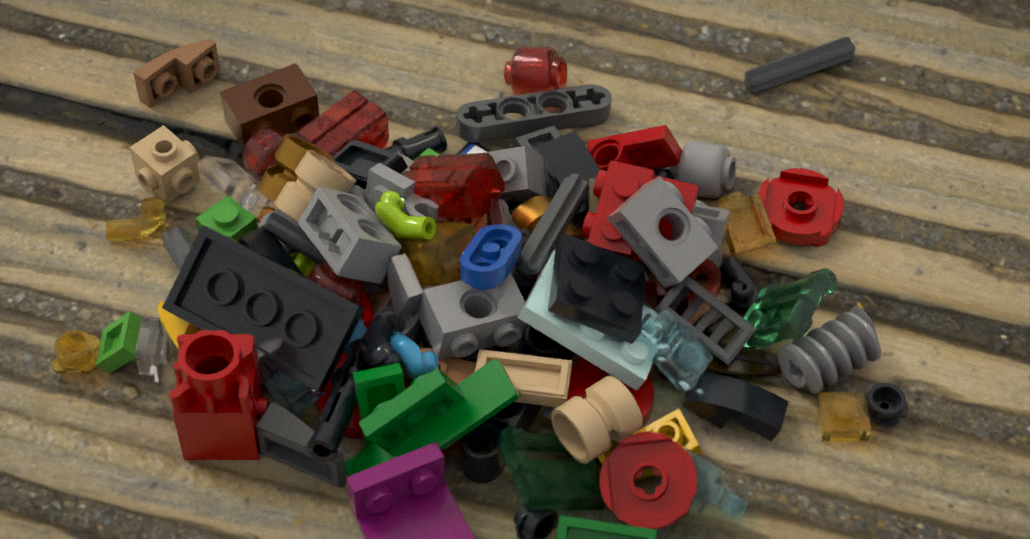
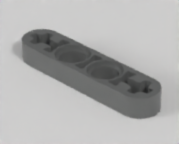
[456,84,612,143]

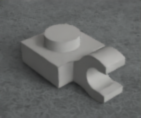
[364,163,439,222]

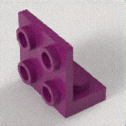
[346,442,475,539]

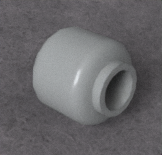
[671,141,736,199]

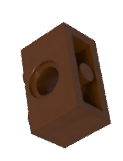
[220,63,320,152]

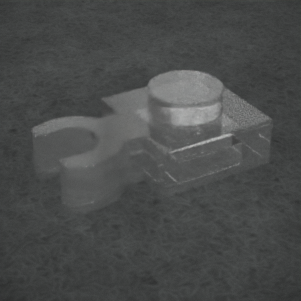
[197,155,272,213]

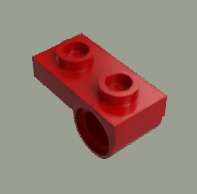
[587,125,682,171]

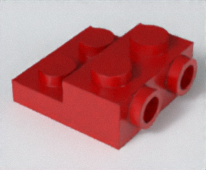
[582,160,699,268]

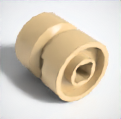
[274,150,356,221]
[551,376,643,464]

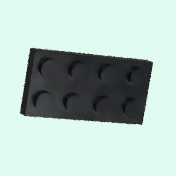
[162,225,365,392]

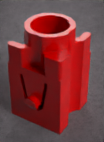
[169,330,269,460]

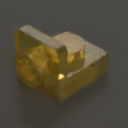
[716,191,776,257]

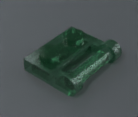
[731,268,837,348]
[499,428,607,510]

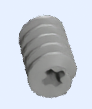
[777,306,881,394]

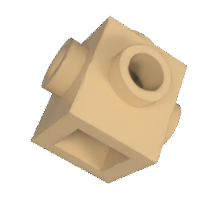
[129,125,201,203]

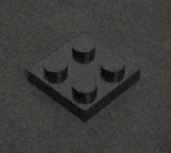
[548,233,646,344]

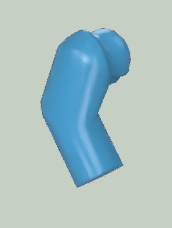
[388,331,438,379]

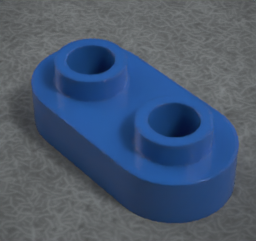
[460,224,522,290]

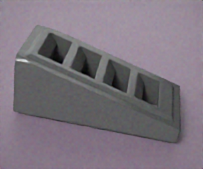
[656,276,757,365]
[256,402,347,488]

